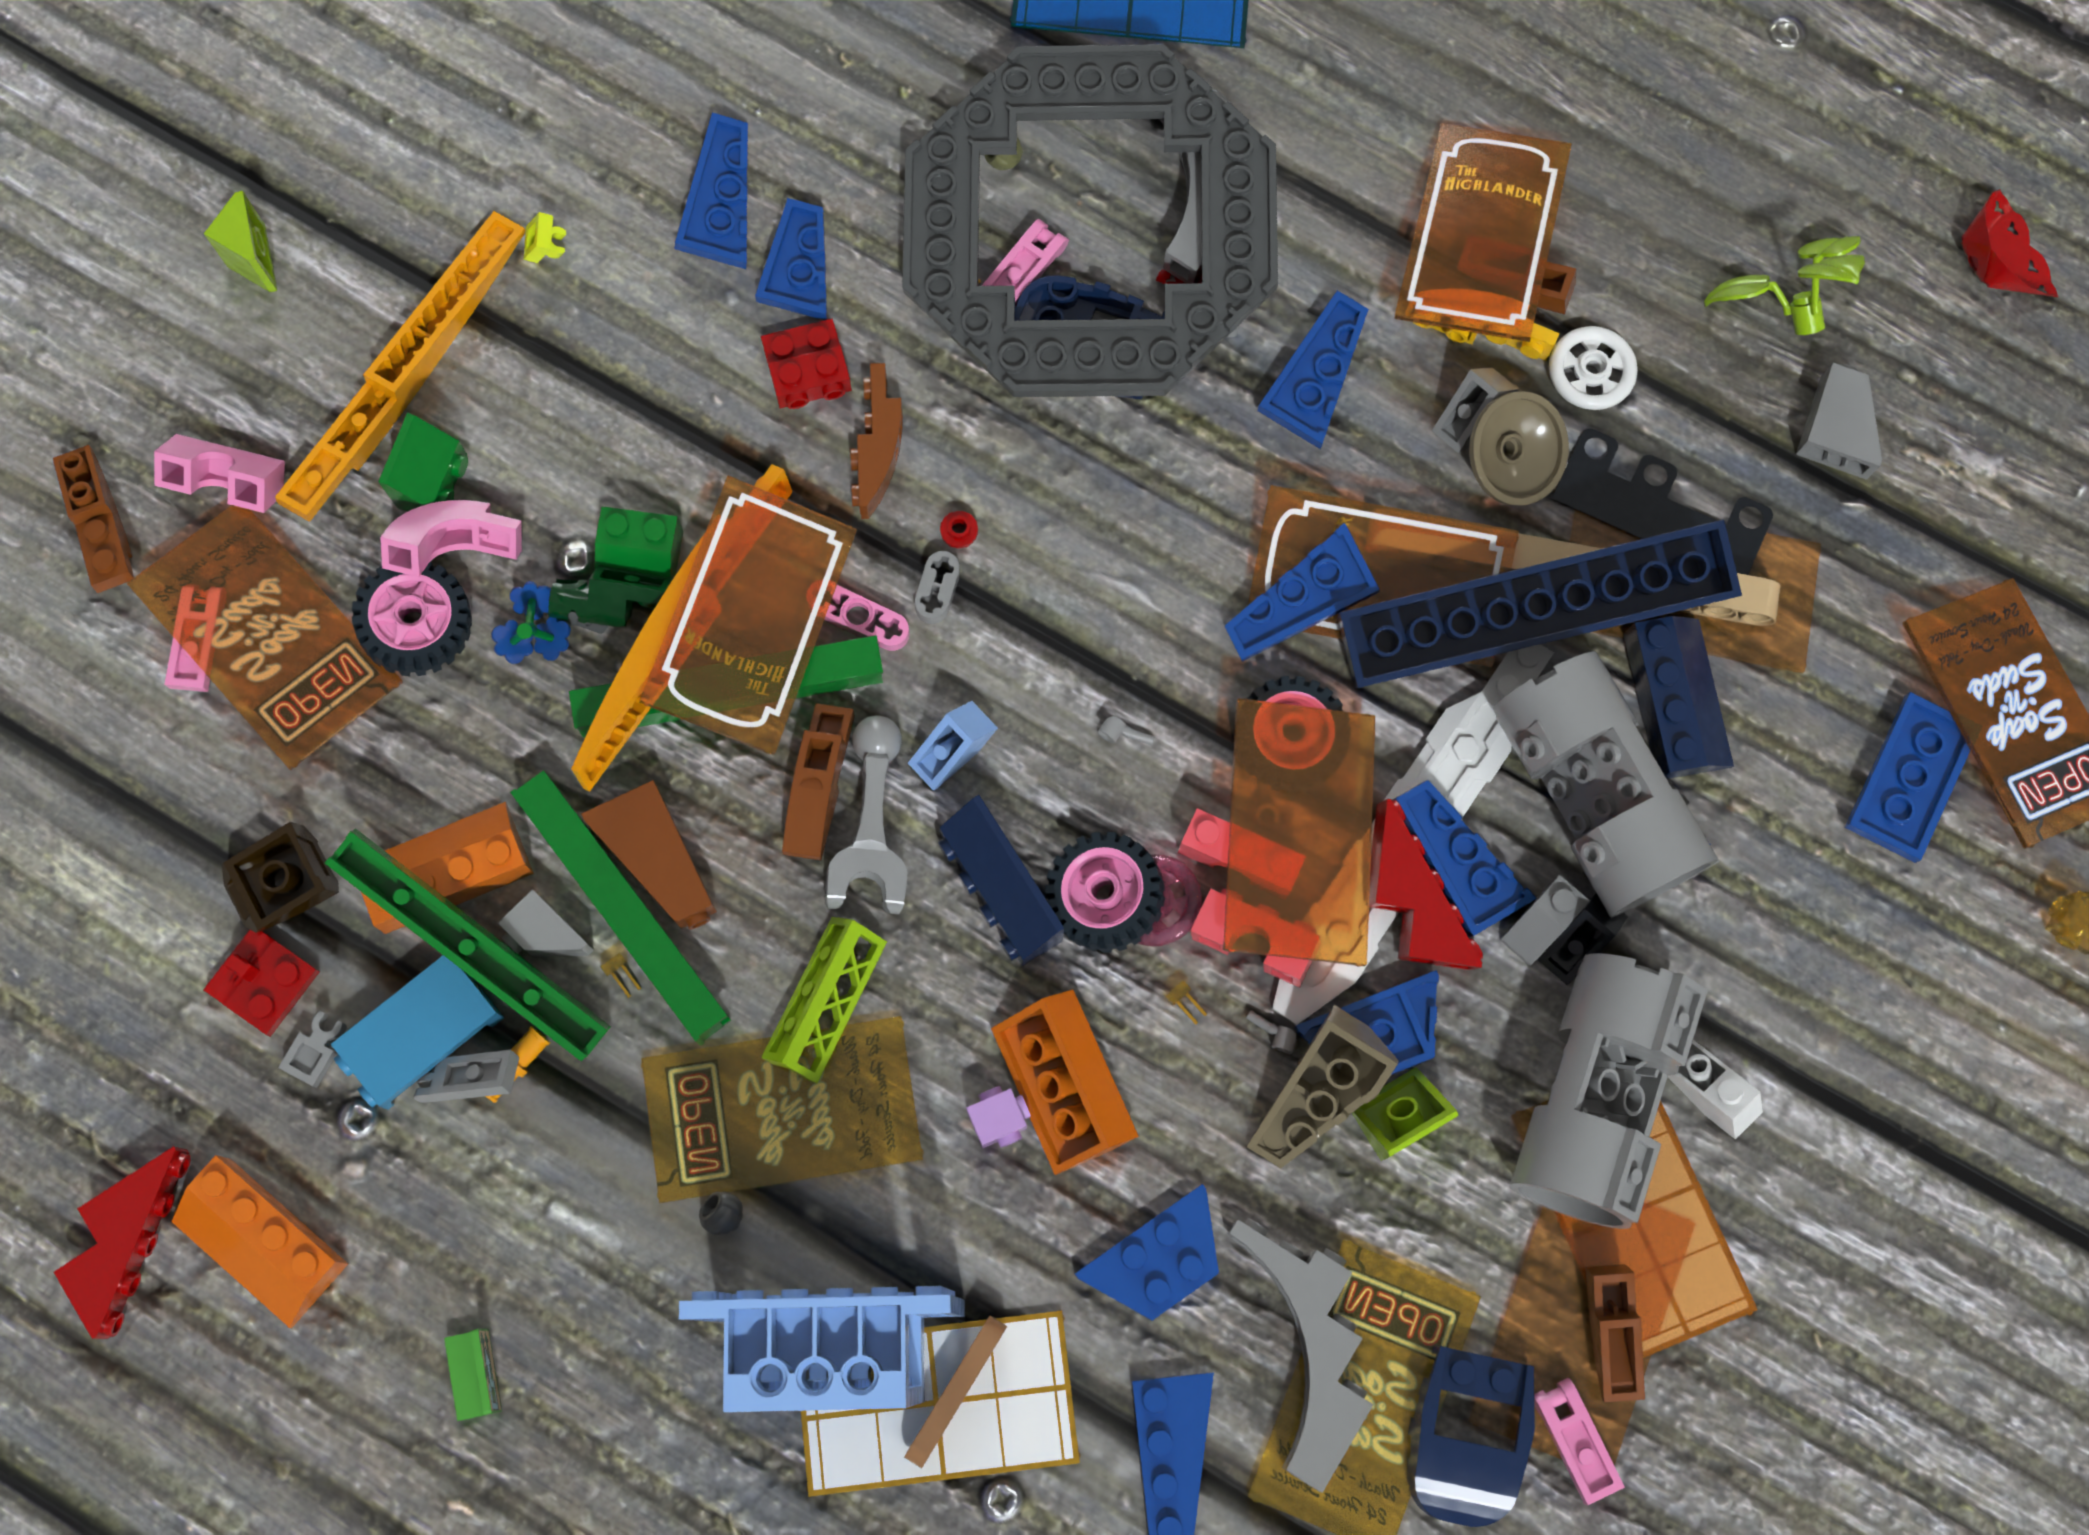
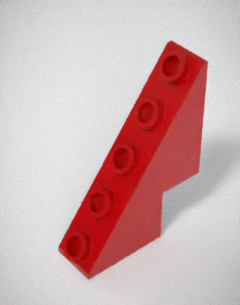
[1365,799,1483,970]
[54,1146,191,1339]

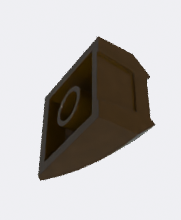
[222,822,339,933]

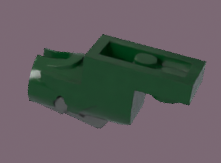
[548,565,673,634]

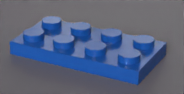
[1844,692,1981,863]

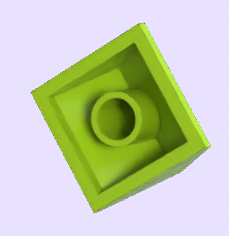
[204,191,277,292]
[1352,1067,1459,1161]

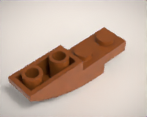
[850,363,903,519]
[53,445,135,593]
[782,703,855,861]

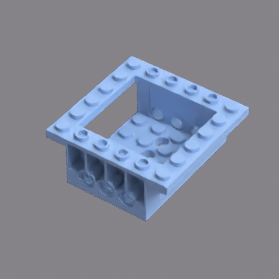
[679,1286,965,1412]

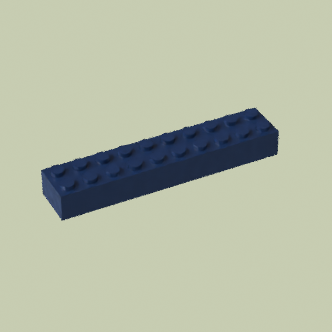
[1336,519,1742,689]

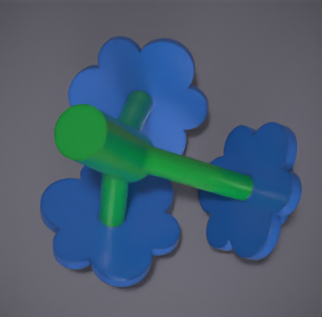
[491,581,571,664]

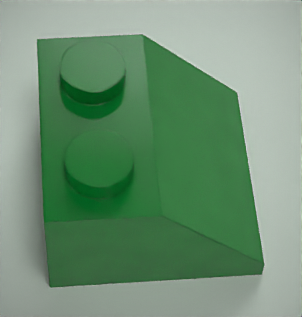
[378,413,468,512]
[595,506,684,578]

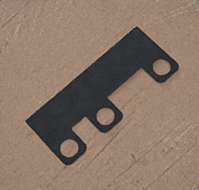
[1552,428,1773,575]

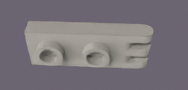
[414,1050,519,1103]

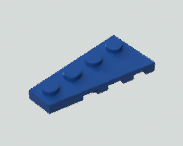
[674,112,748,269]
[1257,290,1369,450]
[1225,523,1380,662]
[1392,780,1537,937]
[1131,1372,1214,1535]

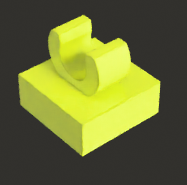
[523,212,566,263]

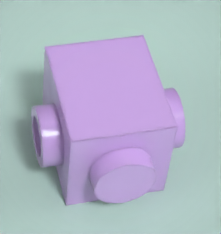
[966,1086,1031,1149]

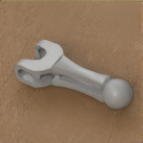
[825,715,907,914]

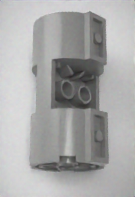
[1493,651,1719,918]
[1510,953,1708,1229]

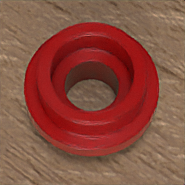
[940,511,978,549]

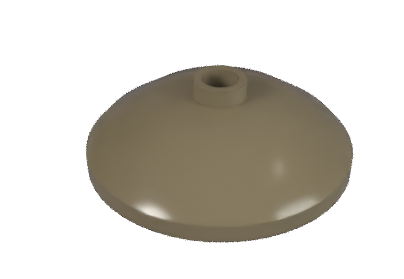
[1469,391,1569,506]

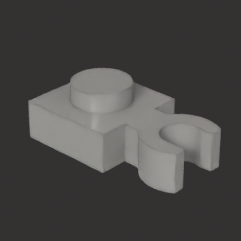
[278,1011,347,1088]

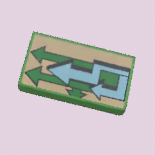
[444,1328,502,1421]

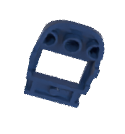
[1015,275,1165,399]
[1407,1345,1535,1527]

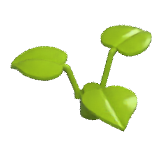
[1704,236,1865,335]

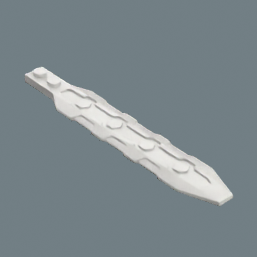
[1272,644,1554,1025]

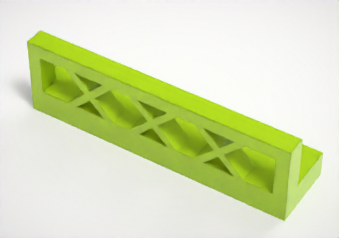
[761,917,887,1084]

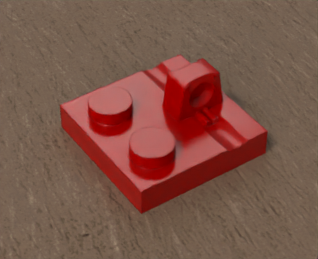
[203,930,320,1037]

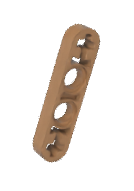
[904,1316,1007,1469]

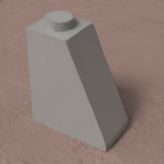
[1796,362,1882,480]

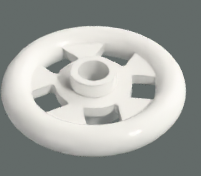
[1549,326,1638,410]

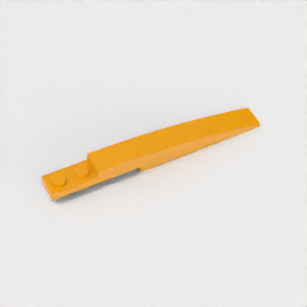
[275,211,525,522]
[571,464,793,792]

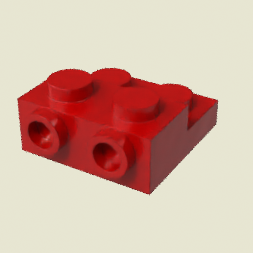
[761,318,852,409]

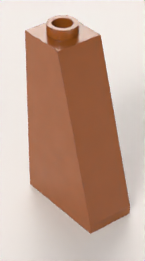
[581,780,717,930]

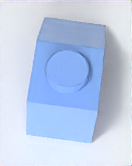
[908,701,998,791]

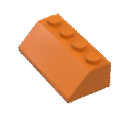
[361,802,534,934]
[991,989,1139,1175]
[171,1155,348,1328]

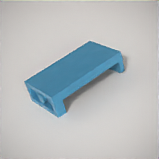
[331,955,504,1110]

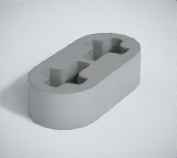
[914,551,960,624]

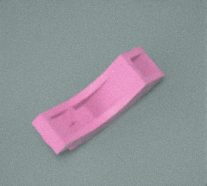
[380,500,522,577]

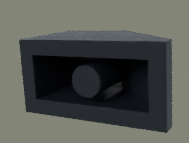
[1537,893,1628,986]

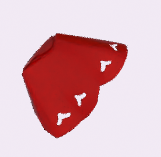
[1961,189,2058,297]

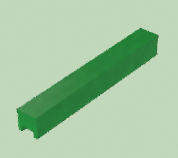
[569,635,883,737]
[510,770,731,1046]
[324,828,611,1062]

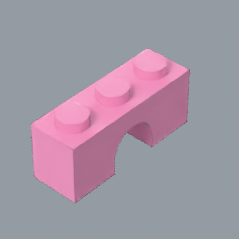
[154,434,285,513]

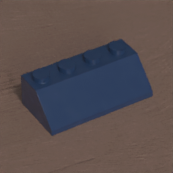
[1623,616,1734,779]
[937,795,1064,966]

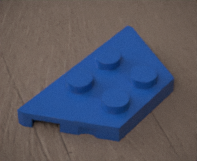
[1294,970,1439,1076]
[1075,1184,1219,1321]

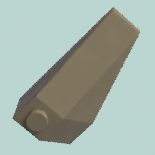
[1247,1005,1399,1168]

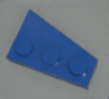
[755,198,827,320]

